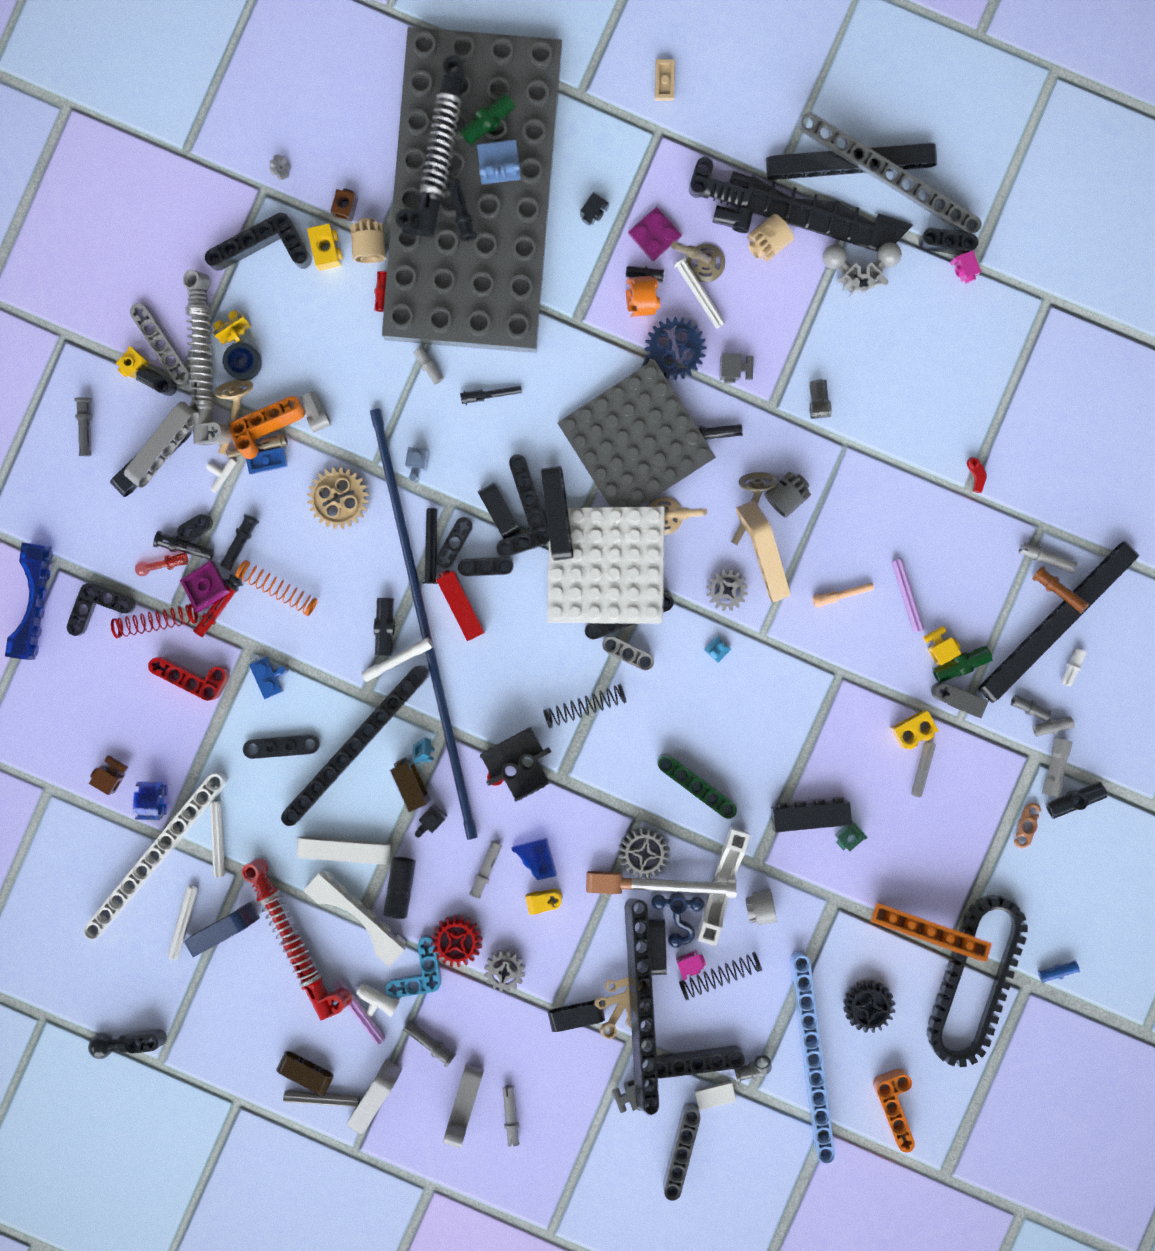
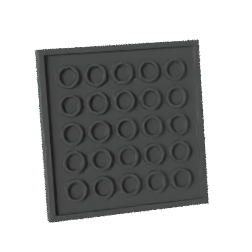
[557,360,716,507]

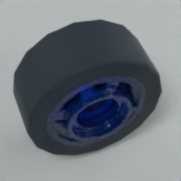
[222,342,262,381]

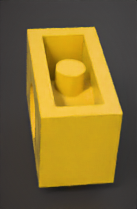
[307,223,343,271]

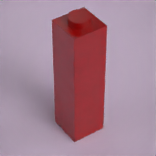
[436,570,486,641]

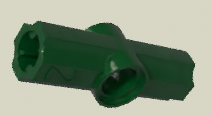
[459,93,516,146]
[932,646,993,683]

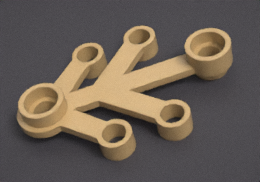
[595,969,644,1039]

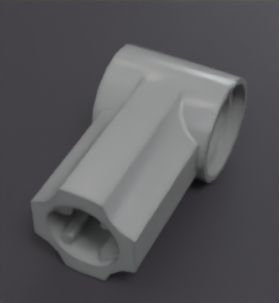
[300,391,331,433]

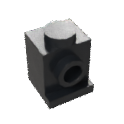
[580,192,609,226]

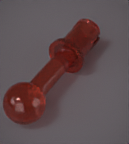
[134,553,189,577]

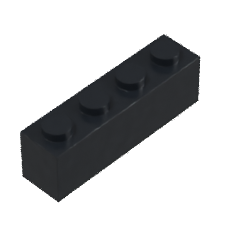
[770,797,852,833]

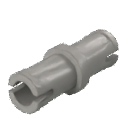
[413,346,444,385]
[1032,716,1075,737]

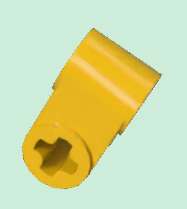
[525,888,563,915]

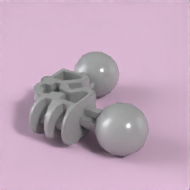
[822,242,902,297]

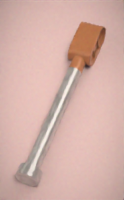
[586,871,737,899]

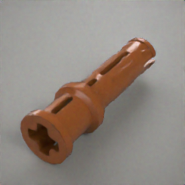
[1032,566,1089,613]

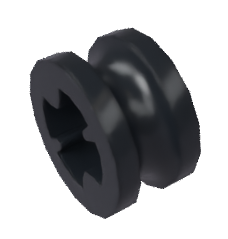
[224,573,244,592]

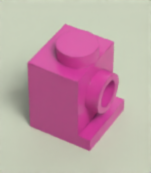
[950,250,981,284]
[676,950,707,980]

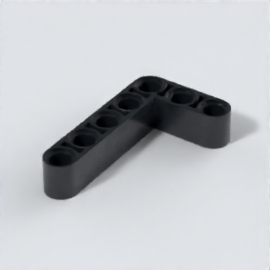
[204,212,312,271]
[496,454,550,558]

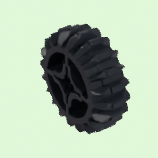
[843,980,895,1033]

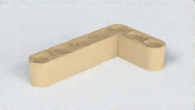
[736,500,791,603]

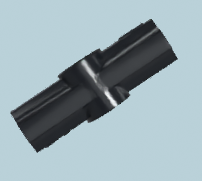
[373,598,395,656]
[1046,782,1107,819]

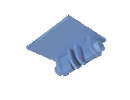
[477,140,521,184]

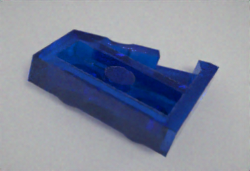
[511,838,557,880]

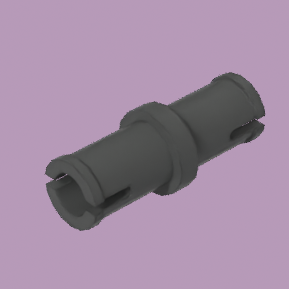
[1010,694,1051,721]

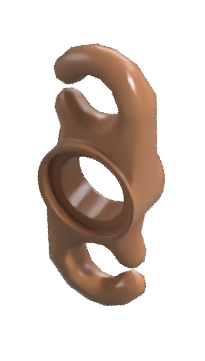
[1014,802,1041,849]

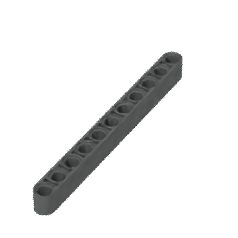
[798,112,982,234]

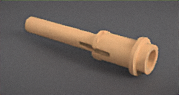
[812,583,874,608]

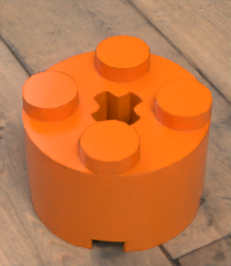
[626,276,660,317]

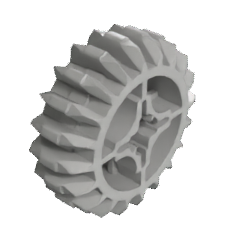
[618,826,670,879]

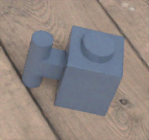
[405,447,429,483]

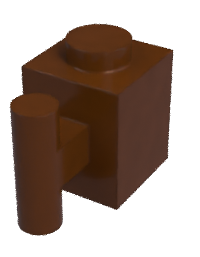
[88,755,128,796]

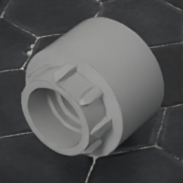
[745,889,777,926]

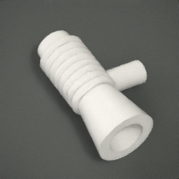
[356,984,400,1017]

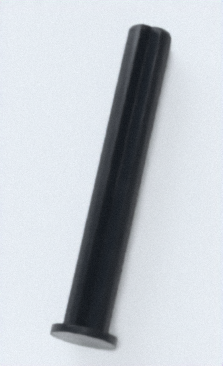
[423,508,438,584]

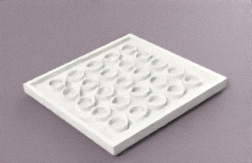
[547,507,665,624]

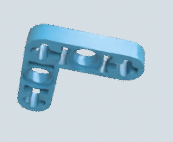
[386,935,441,998]

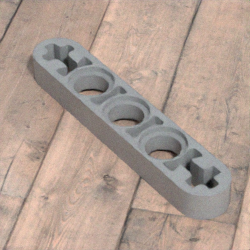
[130,303,191,386]

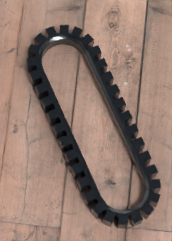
[927,895,1028,1067]

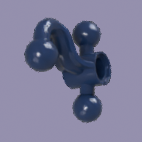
[651,892,705,948]

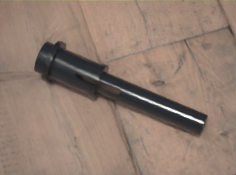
[460,386,522,406]

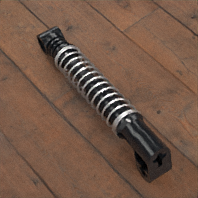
[395,55,466,238]

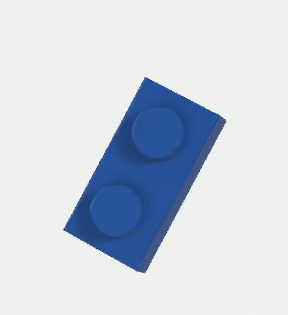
[246,447,288,475]

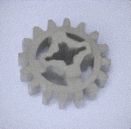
[706,570,748,611]
[484,949,525,993]

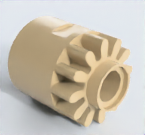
[747,214,794,262]
[350,218,386,264]

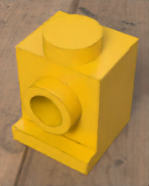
[116,346,150,379]

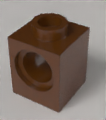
[331,188,358,222]

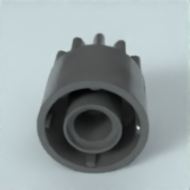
[764,471,811,518]

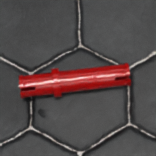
[193,585,236,638]

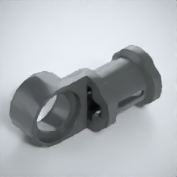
[734,1055,772,1084]

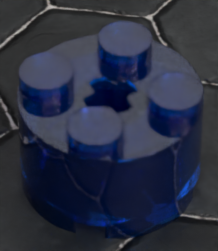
[133,781,168,821]

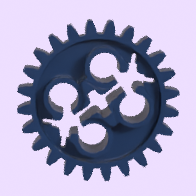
[644,316,707,381]

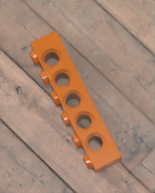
[870,903,992,962]

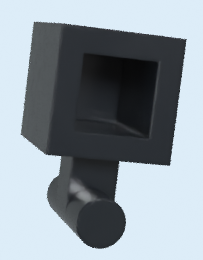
[415,804,448,838]

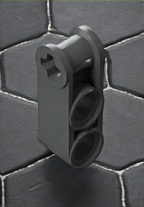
[931,683,989,719]

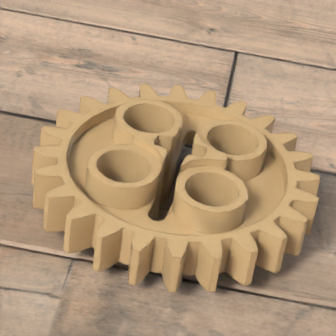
[307,467,370,530]

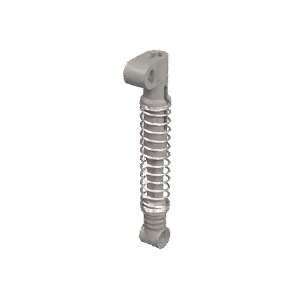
[183,269,232,446]

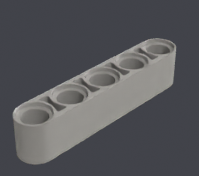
[124,401,199,488]

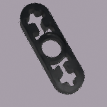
[436,517,473,568]

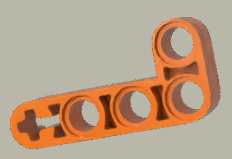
[230,396,306,459]
[873,1068,915,1153]

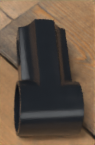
[712,205,753,233]
[136,365,177,396]

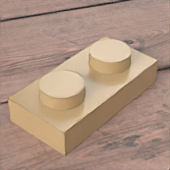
[655,59,675,101]

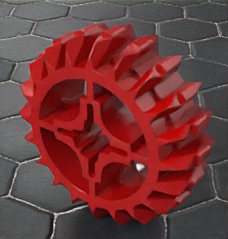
[431,914,483,967]

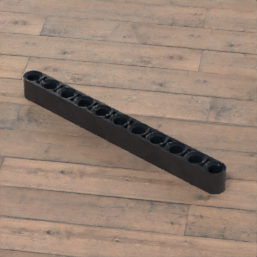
[978,541,1139,703]
[281,665,429,826]
[624,898,659,1115]

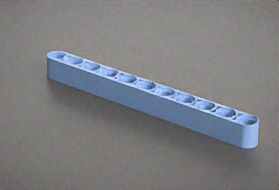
[790,951,835,1164]

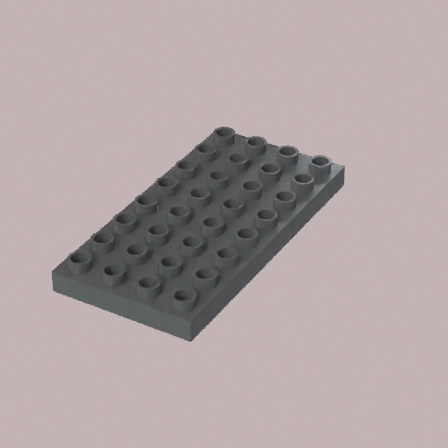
[382,27,562,353]

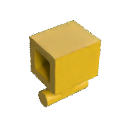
[922,625,961,665]

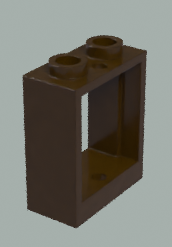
[390,757,431,813]

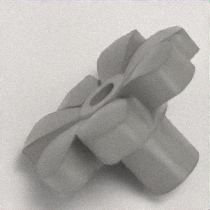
[269,154,291,180]

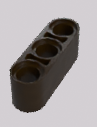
[276,1051,334,1095]

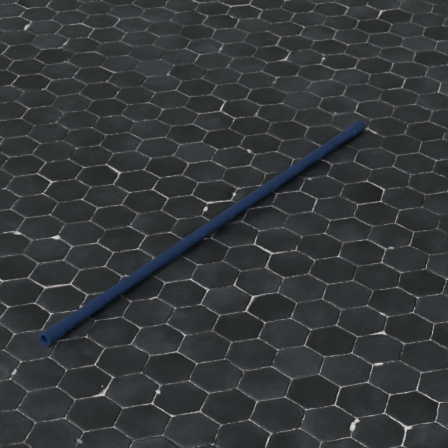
[369,408,478,840]

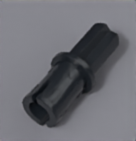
[625,266,664,282]

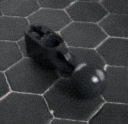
[88,1029,167,1059]

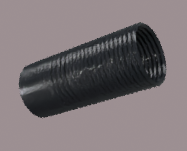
[383,857,416,919]

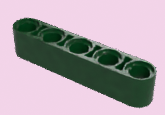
[657,754,737,819]

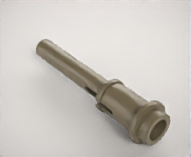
[226,433,288,459]

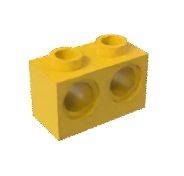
[890,709,939,750]

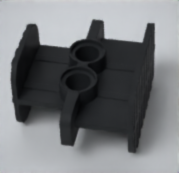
[480,727,552,802]

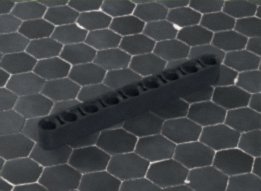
[766,143,938,180]

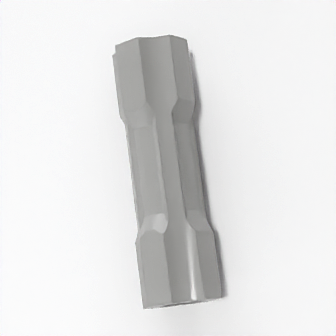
[1042,738,1073,798]

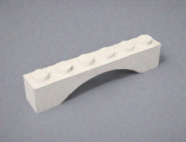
[696,826,750,946]
[303,870,407,967]

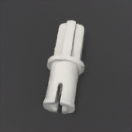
[1061,648,1087,687]

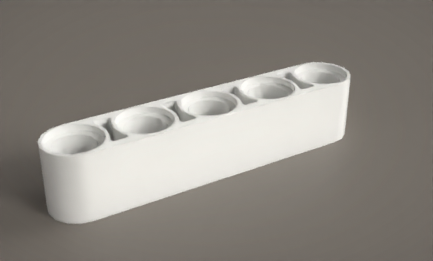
[296,836,391,865]

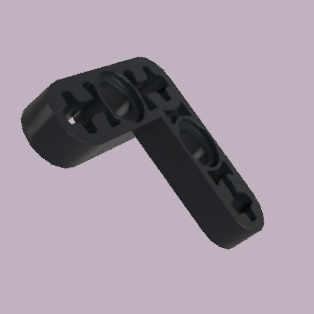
[66,583,136,636]

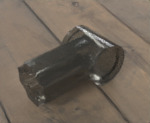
[809,379,832,419]

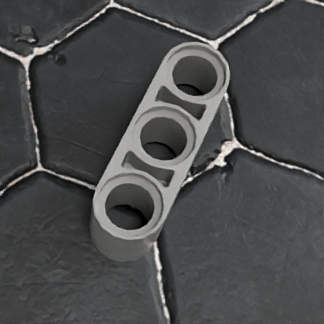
[602,636,654,671]

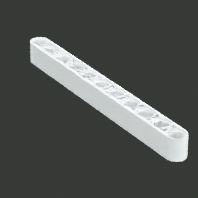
[83,772,228,940]

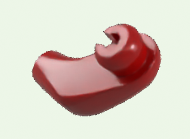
[966,457,987,494]

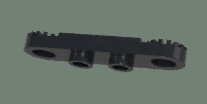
[243,735,320,759]

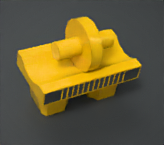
[212,310,251,345]

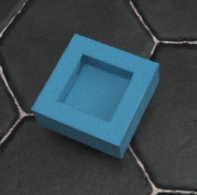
[704,636,731,663]
[412,737,435,764]

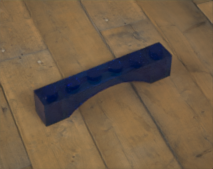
[5,542,53,660]

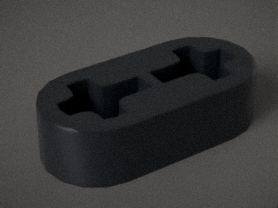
[177,514,213,541]

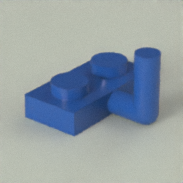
[249,657,289,699]

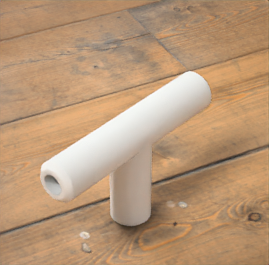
[206,458,237,493]

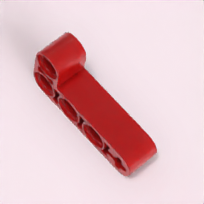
[148,657,230,701]

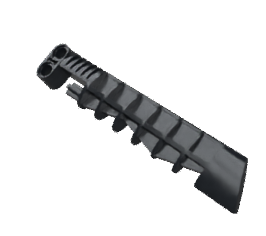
[689,157,913,252]

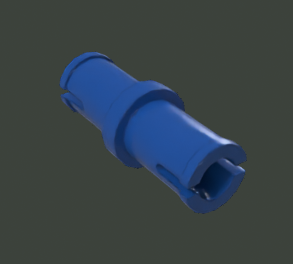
[1038,960,1080,983]

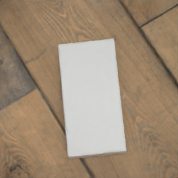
[694,1081,737,1111]

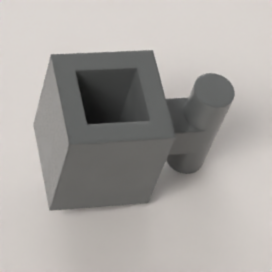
[719,353,754,384]
[612,1079,650,1113]

